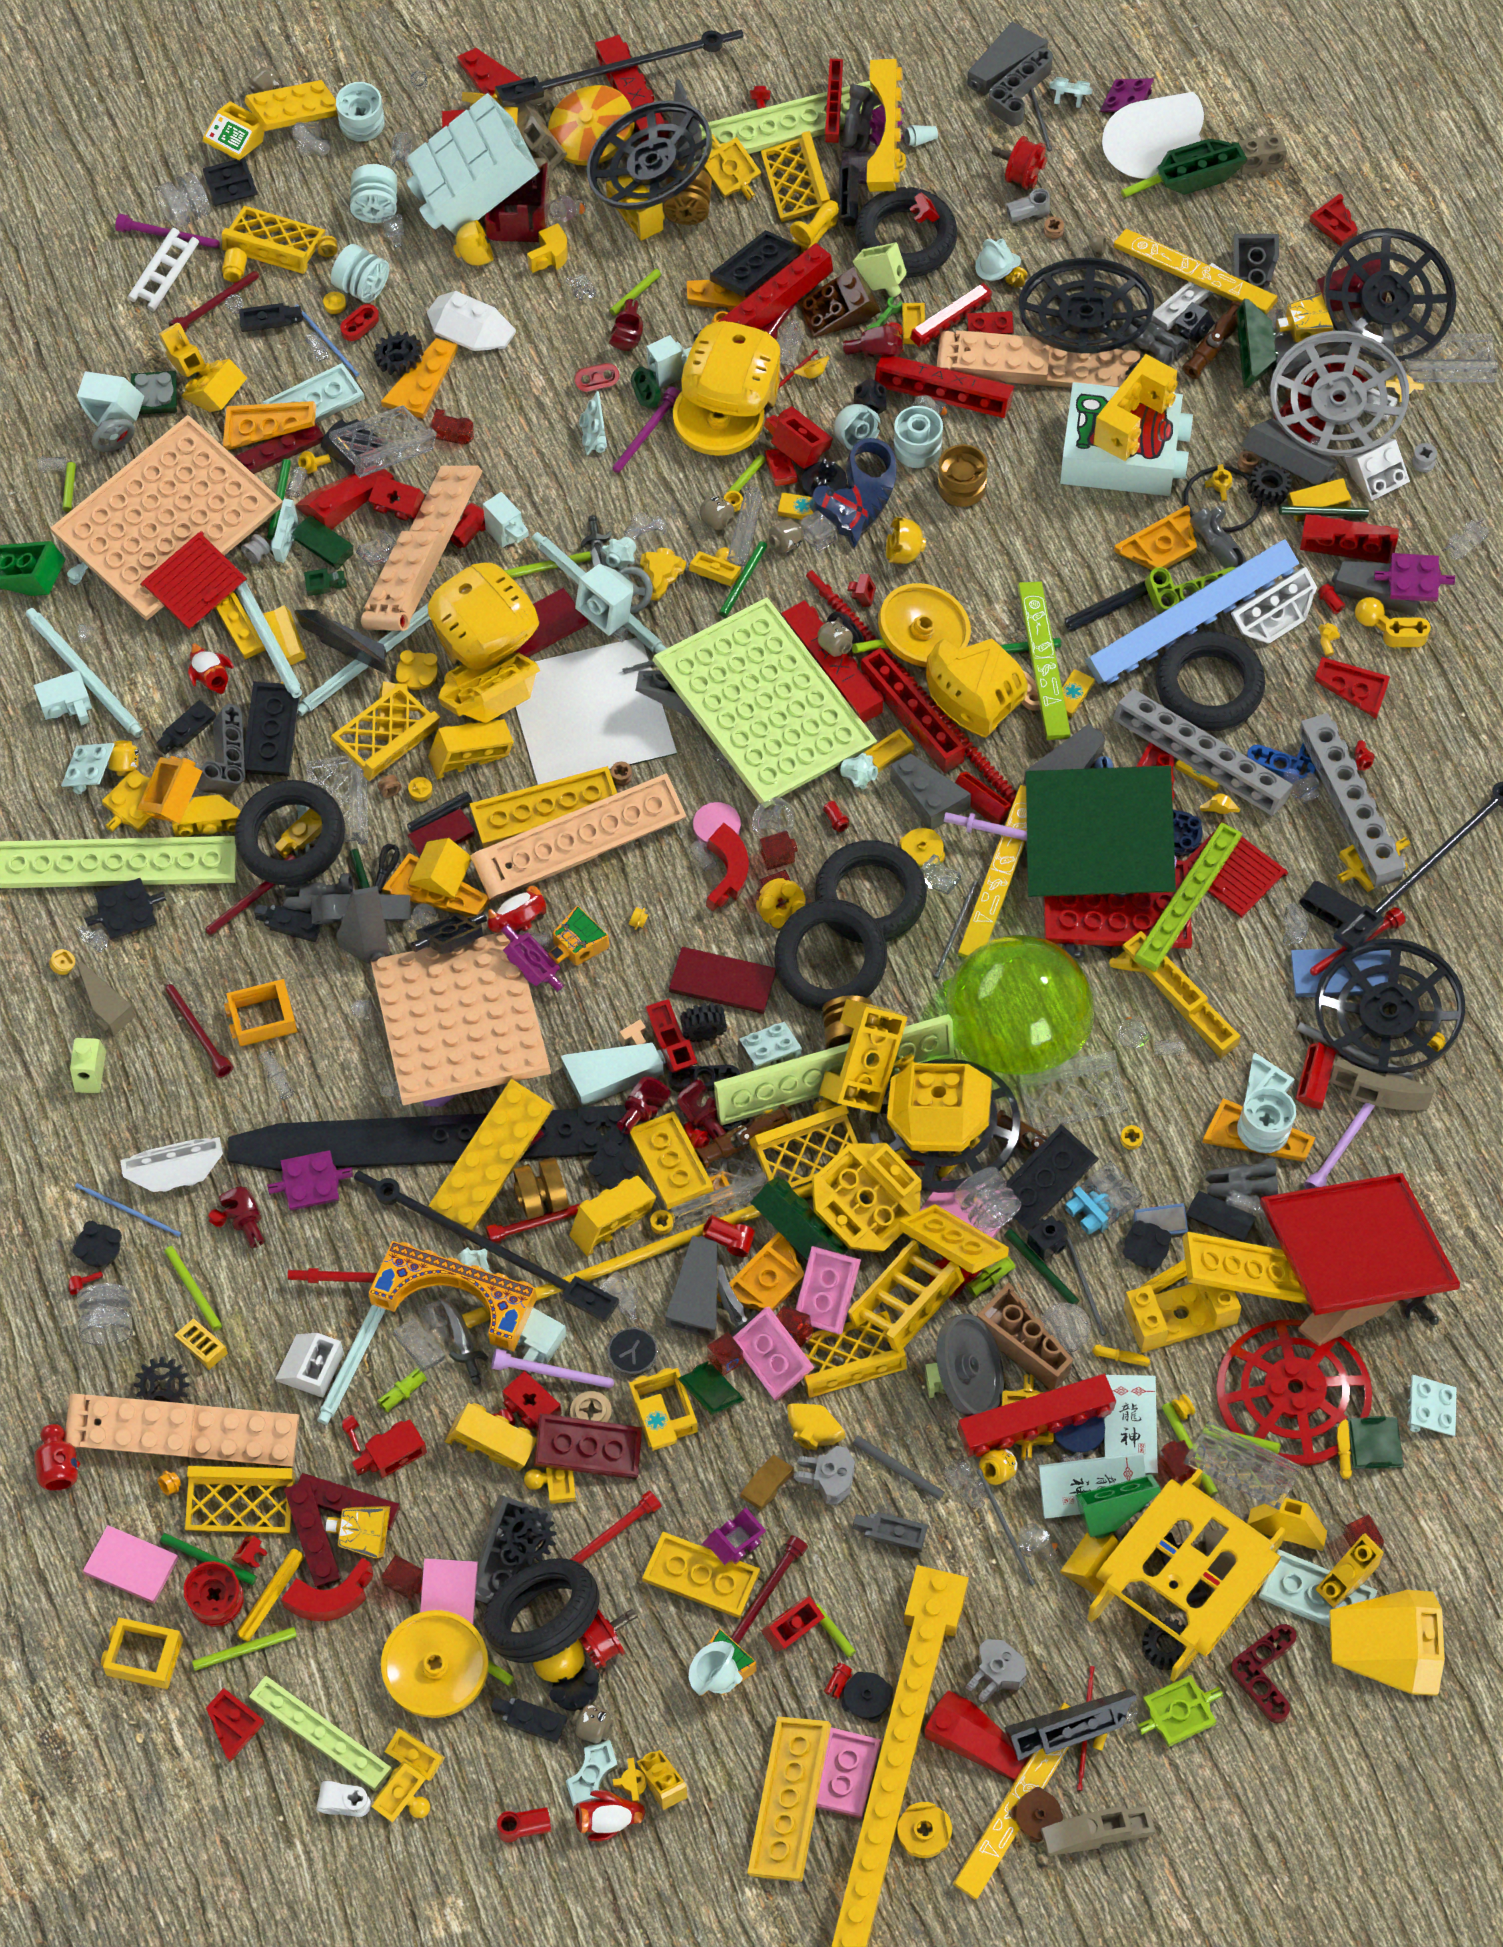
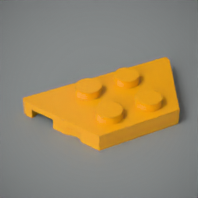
[1114,505,1197,570]
[717,1232,805,1311]

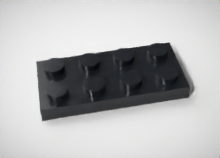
[710,230,801,297]
[244,681,302,776]
[992,1124,1099,1232]

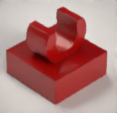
[910,192,940,223]
[847,574,876,607]
[232,1536,268,1568]

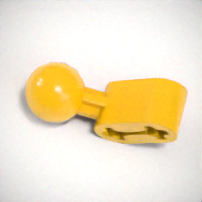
[1355,597,1431,648]

